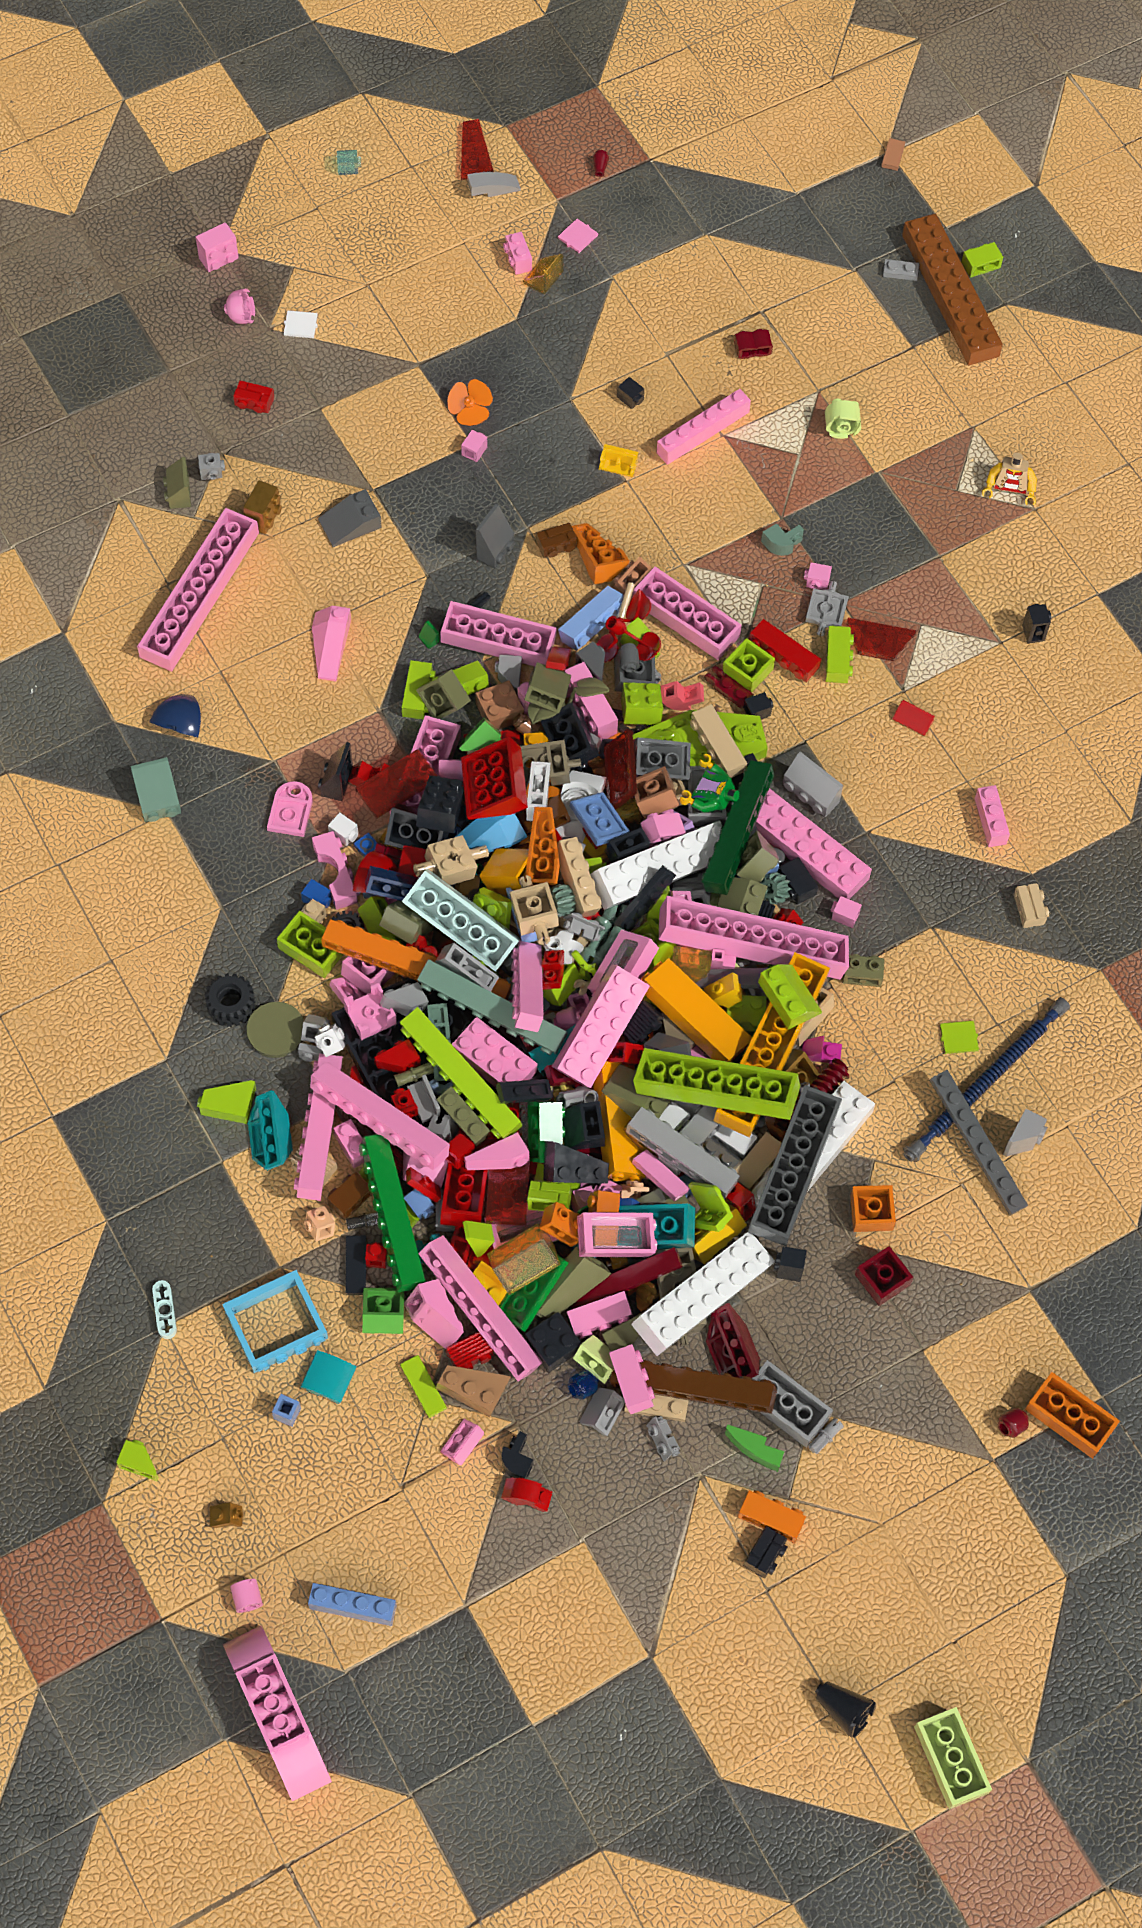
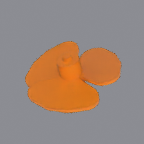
[447,379,493,426]

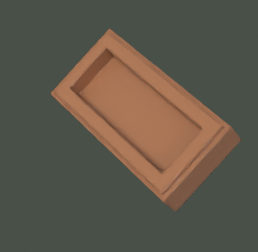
[882,138,906,171]

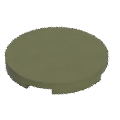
[247,1002,304,1058]

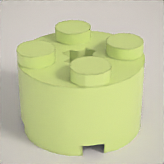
[825,398,861,439]

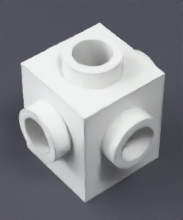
[315,1024,346,1057]

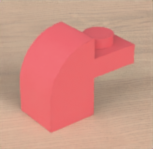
[661,681,704,711]

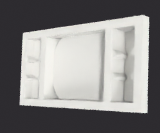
[556,770,608,843]

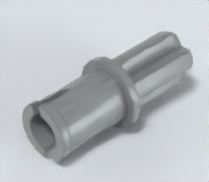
[809,1418,844,1454]

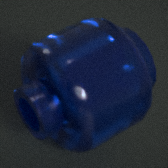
[567,1369,599,1400]

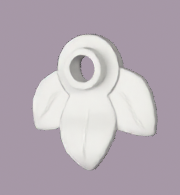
[545,930,584,964]

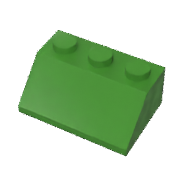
[459,717,501,751]

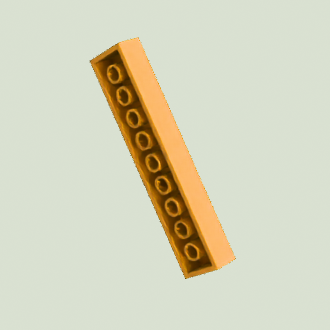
[713,952,830,1138]

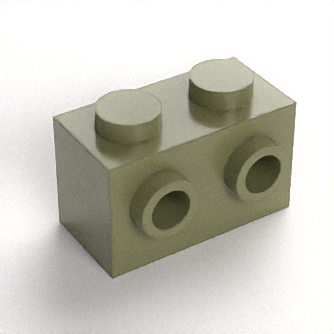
[843,954,884,987]

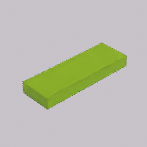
[400,1355,447,1418]

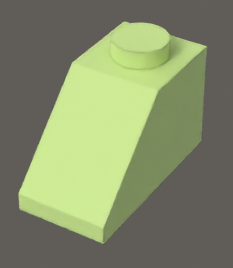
[573,1335,614,1384]

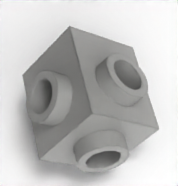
[198,453,225,480]

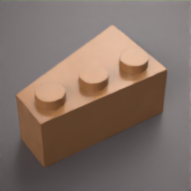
[435,1365,511,1417]

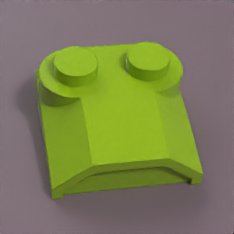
[473,887,512,929]

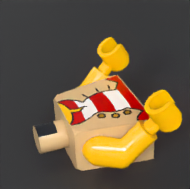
[982,453,1037,505]

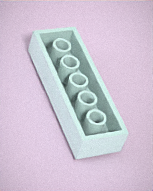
[402,869,520,972]

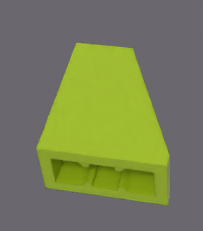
[197,1080,257,1124]

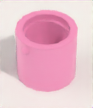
[230,1579,263,1613]

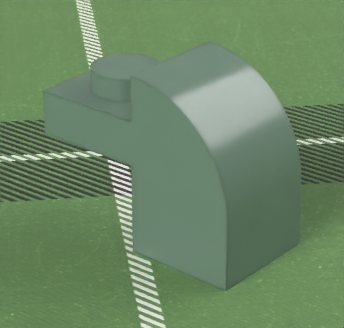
[761,523,804,556]

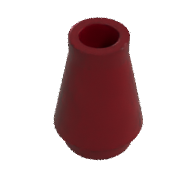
[593,150,609,177]

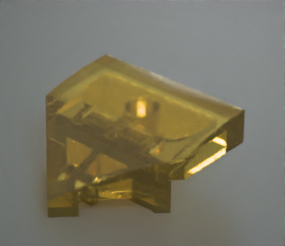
[672,946,713,983]

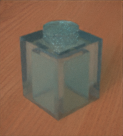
[337,150,361,175]

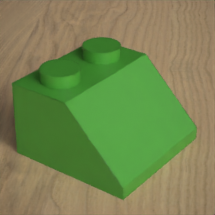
[362,1288,404,1334]

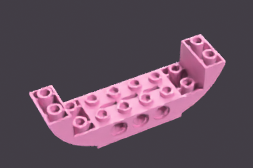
[223,1626,332,1801]

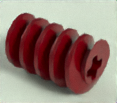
[810,1058,850,1095]

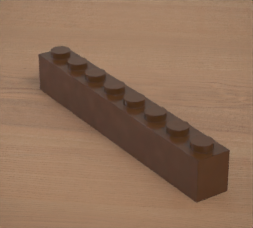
[610,1360,777,1414]

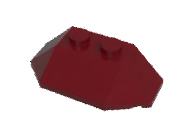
[706,1303,761,1378]

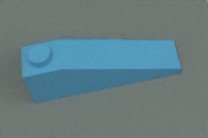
[455,813,527,852]

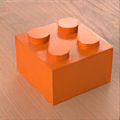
[850,1185,896,1232]

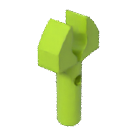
[571,950,598,981]

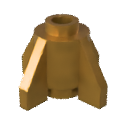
[636,1281,661,1313]

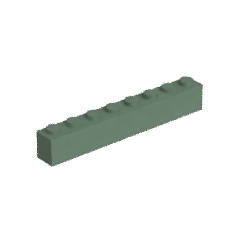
[417,959,568,1056]

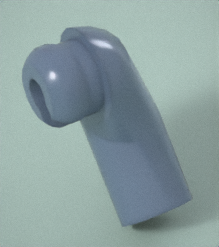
[429,1080,454,1096]

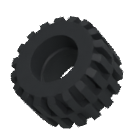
[205,973,255,1027]

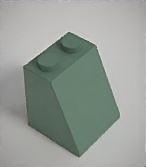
[130,757,181,822]

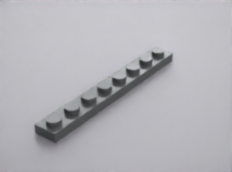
[929,1070,1028,1216]

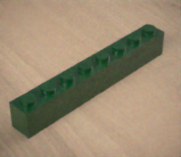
[701,760,774,895]

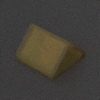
[523,254,563,295]

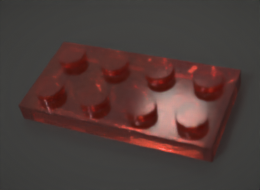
[604,729,637,810]
[355,749,438,819]
[486,1151,530,1226]

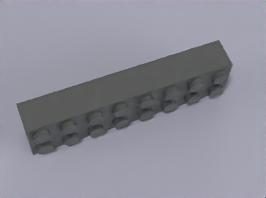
[749,1085,842,1246]

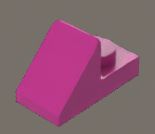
[802,1036,842,1063]

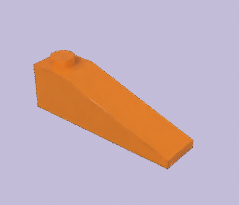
[572,523,629,584]
[525,807,560,887]

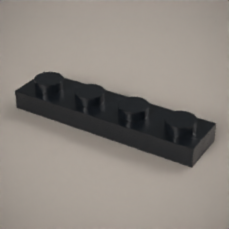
[613,865,676,932]

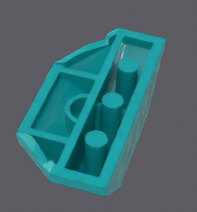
[248,1090,293,1171]

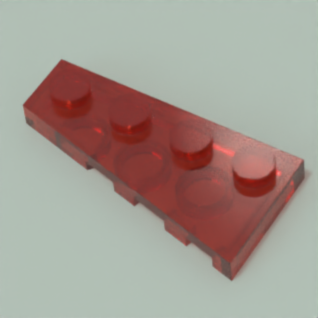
[461,119,494,180]

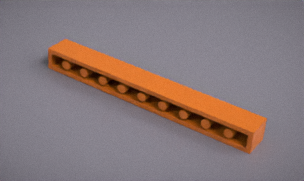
[321,919,511,1000]

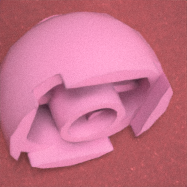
[224,288,255,324]

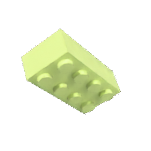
[914,1707,992,1809]

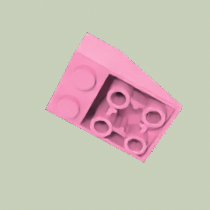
[404,1279,464,1349]

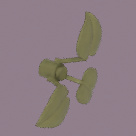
[528,672,609,724]

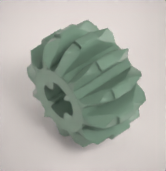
[761,872,791,905]
[550,884,576,917]

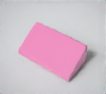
[440,1419,484,1465]

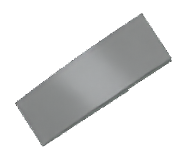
[467,172,521,197]

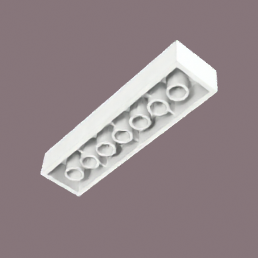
[590,820,722,910]
[752,1081,875,1208]
[631,1231,775,1356]

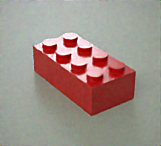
[440,1148,488,1227]

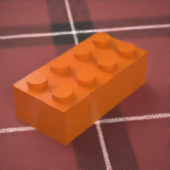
[1025,1372,1120,1459]

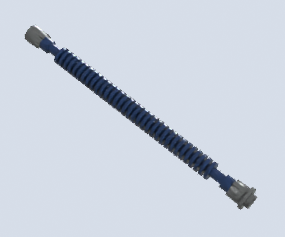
[903,997,1070,1162]

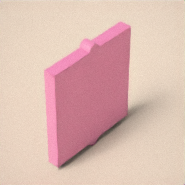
[558,219,598,253]

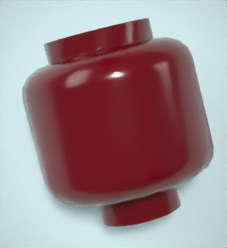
[998,1407,1029,1438]

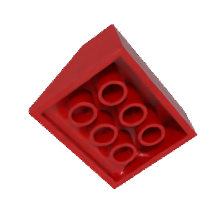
[461,736,528,820]

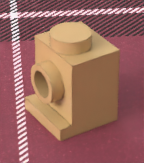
[301,899,326,924]

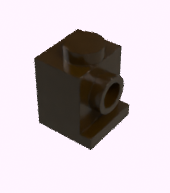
[603,1257,629,1275]

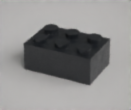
[540,702,600,771]
[416,775,465,833]

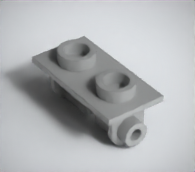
[563,912,605,942]
[646,1416,680,1462]

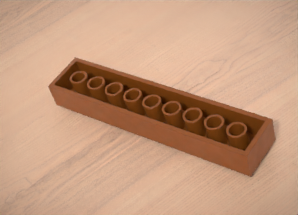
[902,213,1003,366]

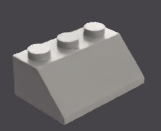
[783,752,843,817]

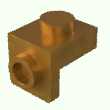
[210,1502,243,1528]

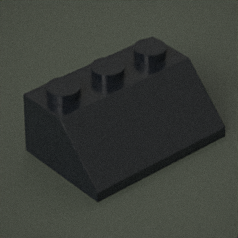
[384,804,449,849]

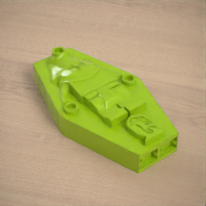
[629,710,768,781]

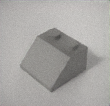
[1003,1109,1048,1157]

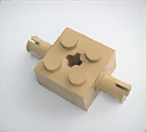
[413,835,489,885]
[510,875,559,945]

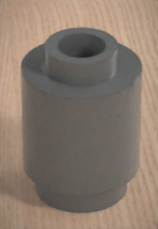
[620,643,640,672]

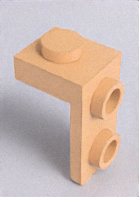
[620,1180,649,1200]

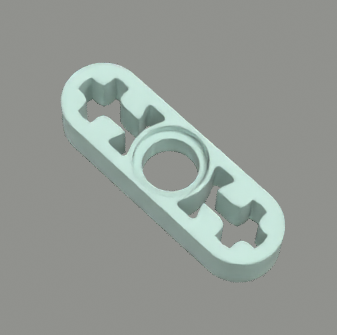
[152,1280,177,1339]

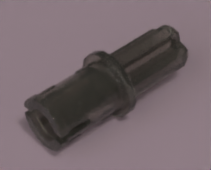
[346,1212,379,1231]

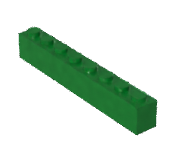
[359,1135,425,1292]

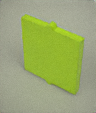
[940,1021,979,1054]

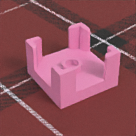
[343,983,397,1040]

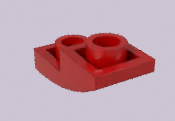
[541,950,564,990]

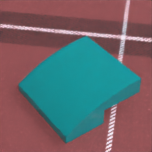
[300,1350,357,1404]

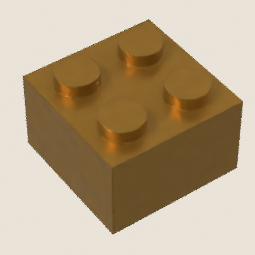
[243,480,282,535]

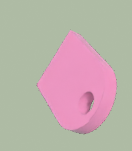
[267,782,313,837]

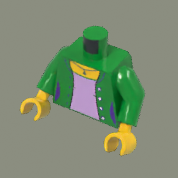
[680,754,740,813]

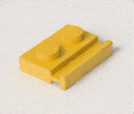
[473,1261,513,1306]

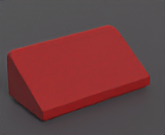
[892,700,935,736]

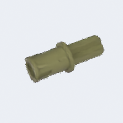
[394,1063,434,1087]

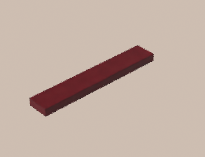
[570,1247,683,1310]

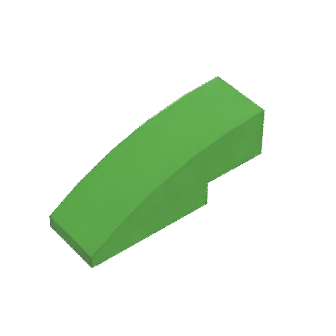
[725,1424,784,1472]

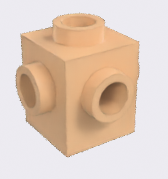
[304,1206,335,1242]

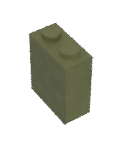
[524,662,572,713]

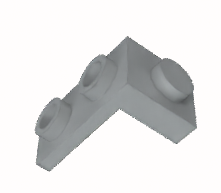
[298,1019,331,1062]

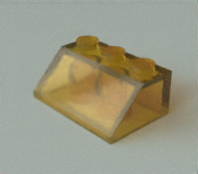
[487,1223,561,1295]

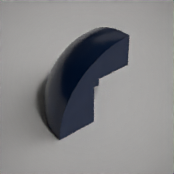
[150,694,201,738]

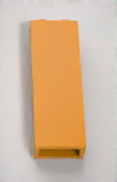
[641,958,752,1062]
[593,1061,646,1182]

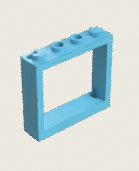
[222,1270,328,1373]

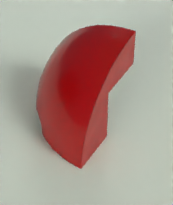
[353,851,398,893]

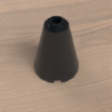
[815,1681,877,1738]

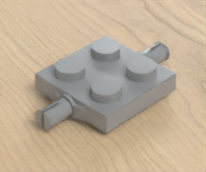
[805,581,849,636]

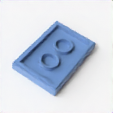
[569,792,630,846]

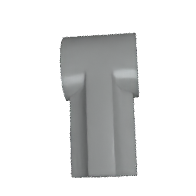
[556,1086,599,1110]

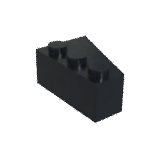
[543,1141,609,1183]

